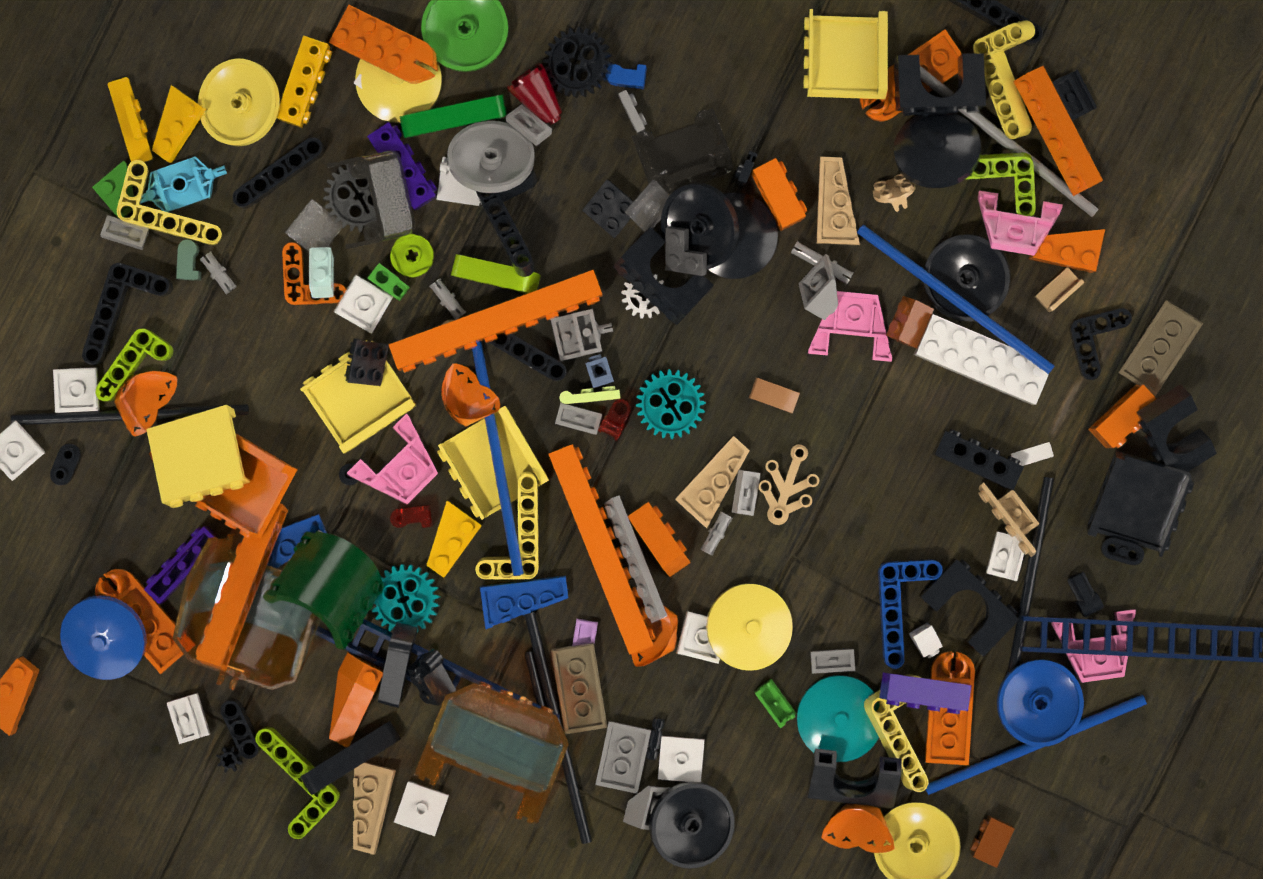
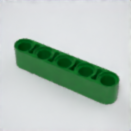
[400,95,507,138]

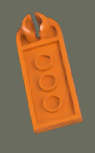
[329,5,438,84]
[860,30,962,122]
[95,569,194,674]
[925,651,975,765]

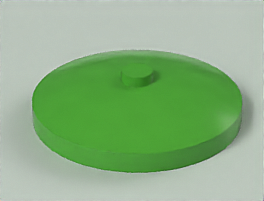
[421,0,508,72]

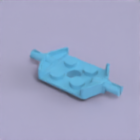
[134,157,227,212]

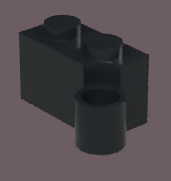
[407,649,456,706]

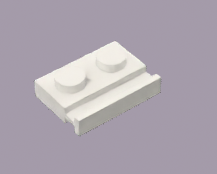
[986,531,1024,581]
[167,693,210,744]

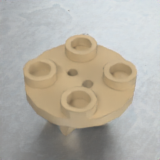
[873,174,916,212]

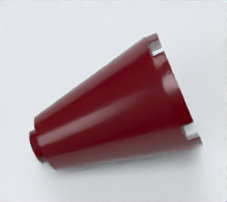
[507,63,562,125]

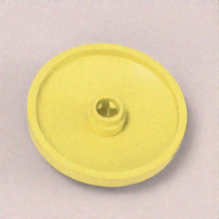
[198,59,280,146]
[355,59,442,124]
[706,584,792,670]
[873,803,961,879]

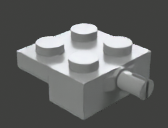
[551,309,613,361]

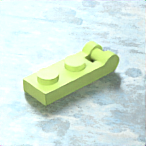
[559,386,620,404]

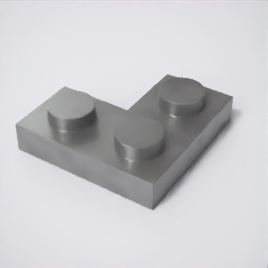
[665,226,707,276]

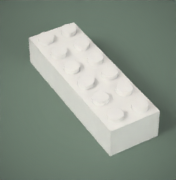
[914,314,1049,405]

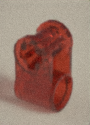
[598,399,631,441]

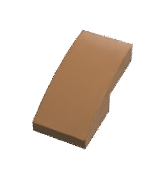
[749,378,800,413]

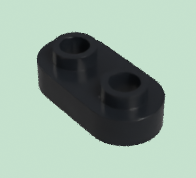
[50,444,81,485]
[1100,537,1144,565]

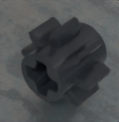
[216,746,243,773]

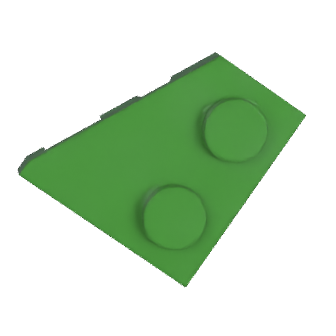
[92,161,134,219]

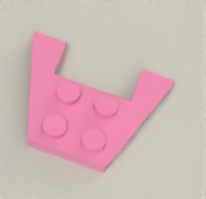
[978,191,1063,256]
[808,291,892,362]
[347,414,438,504]
[1051,609,1136,683]

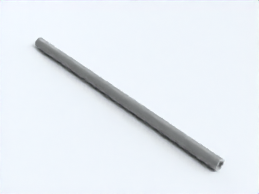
[920,66,1098,217]

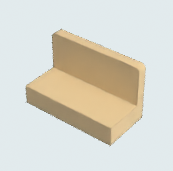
[1035,267,1084,312]

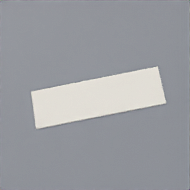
[1011,442,1054,466]

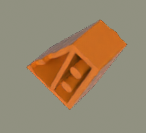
[1029,229,1105,273]
[628,502,691,577]
[0,656,39,736]

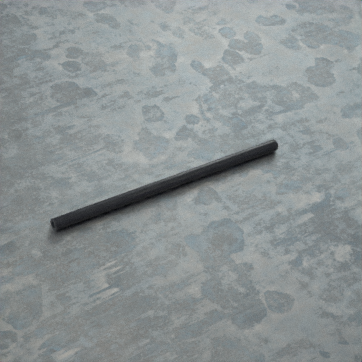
[11,404,249,425]
[1007,477,1054,674]
[524,612,592,844]

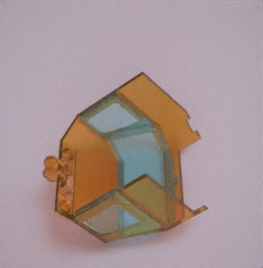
[173,533,321,690]
[414,681,569,825]

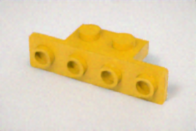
[108,77,153,162]

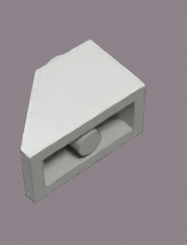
[908,623,943,658]

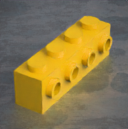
[276,35,332,128]

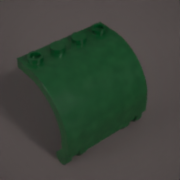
[263,531,384,650]

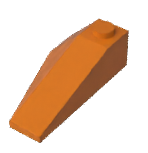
[329,652,384,747]

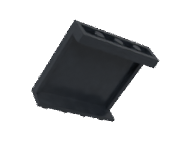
[1086,450,1194,557]

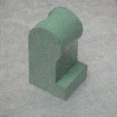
[176,239,201,281]

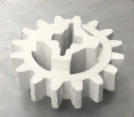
[621,274,664,319]

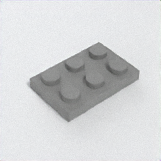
[595,721,651,794]

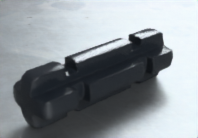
[646,718,665,760]

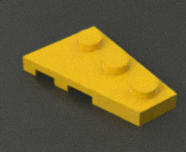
[152,85,206,163]
[427,500,482,578]

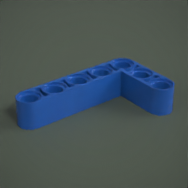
[878,559,943,669]

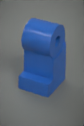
[605,64,647,89]

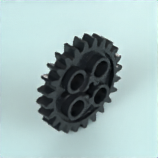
[543,27,613,98]

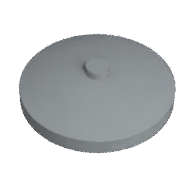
[447,121,534,193]

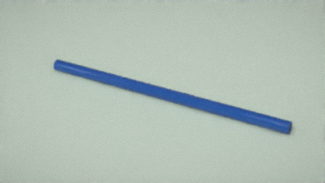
[857,224,1055,374]
[472,341,524,576]
[925,695,1147,795]

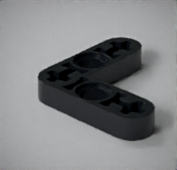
[1069,308,1132,380]

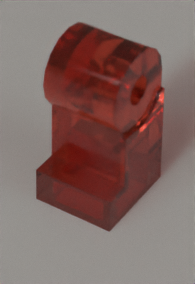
[390,505,433,528]

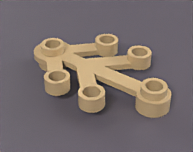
[758,444,819,525]

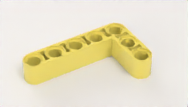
[973,20,1035,139]
[117,160,222,245]
[475,471,539,579]
[864,674,928,792]

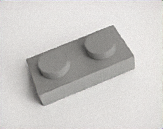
[619,90,647,135]
[506,104,552,146]
[100,215,149,250]
[555,403,602,435]
[732,470,760,516]
[810,649,855,674]

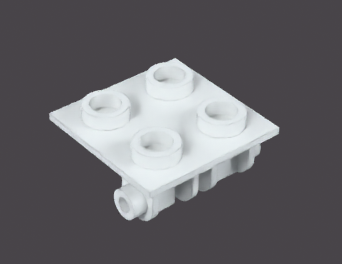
[436,157,480,206]

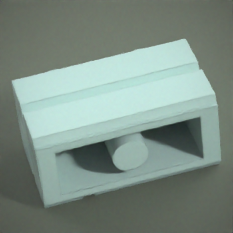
[309,247,334,298]

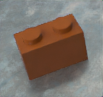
[886,296,934,349]
[970,815,1015,868]

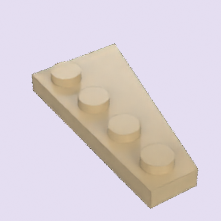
[816,157,860,245]
[675,436,750,528]
[353,762,396,855]

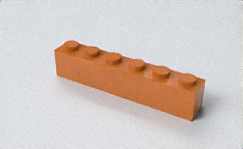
[1013,66,1103,196]

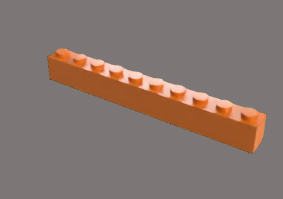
[389,270,602,373]
[549,444,656,655]

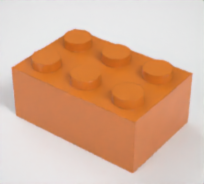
[751,158,807,231]
[1088,384,1157,448]

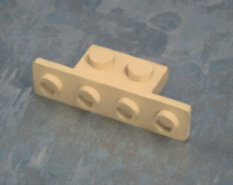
[979,483,1039,557]

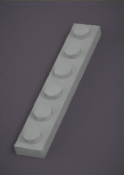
[604,496,667,623]

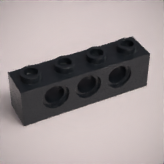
[933,429,1024,490]

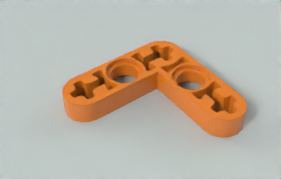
[282,242,347,305]

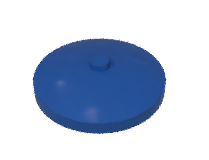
[60,596,147,680]
[997,660,1084,747]

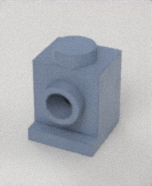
[585,354,614,388]

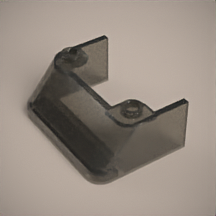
[327,150,416,249]

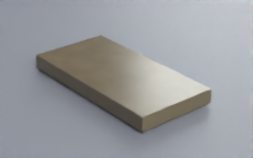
[1119,300,1204,396]
[551,642,608,734]

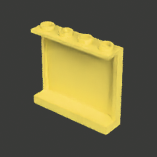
[803,9,888,99]
[301,340,417,454]
[146,405,250,508]
[437,406,549,520]

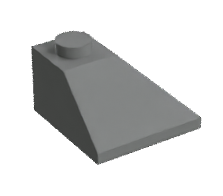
[798,254,838,320]
[623,786,671,830]

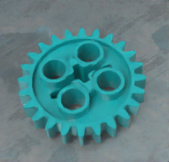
[636,369,706,439]
[371,565,440,632]

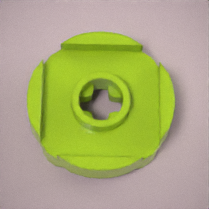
[390,234,434,278]

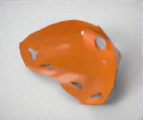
[442,364,500,426]
[114,371,177,436]
[632,598,678,667]
[821,803,895,853]

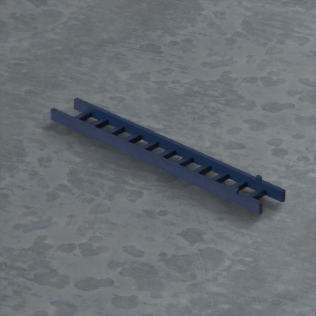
[1020,616,1263,662]
[313,619,560,747]

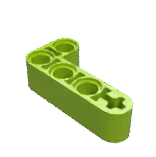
[451,254,541,294]
[95,329,173,401]

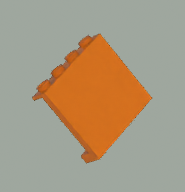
[195,433,298,539]

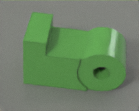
[367,263,410,301]

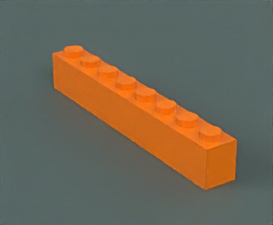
[196,504,288,671]

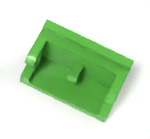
[754,679,797,728]

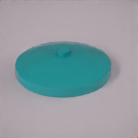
[797,675,880,762]

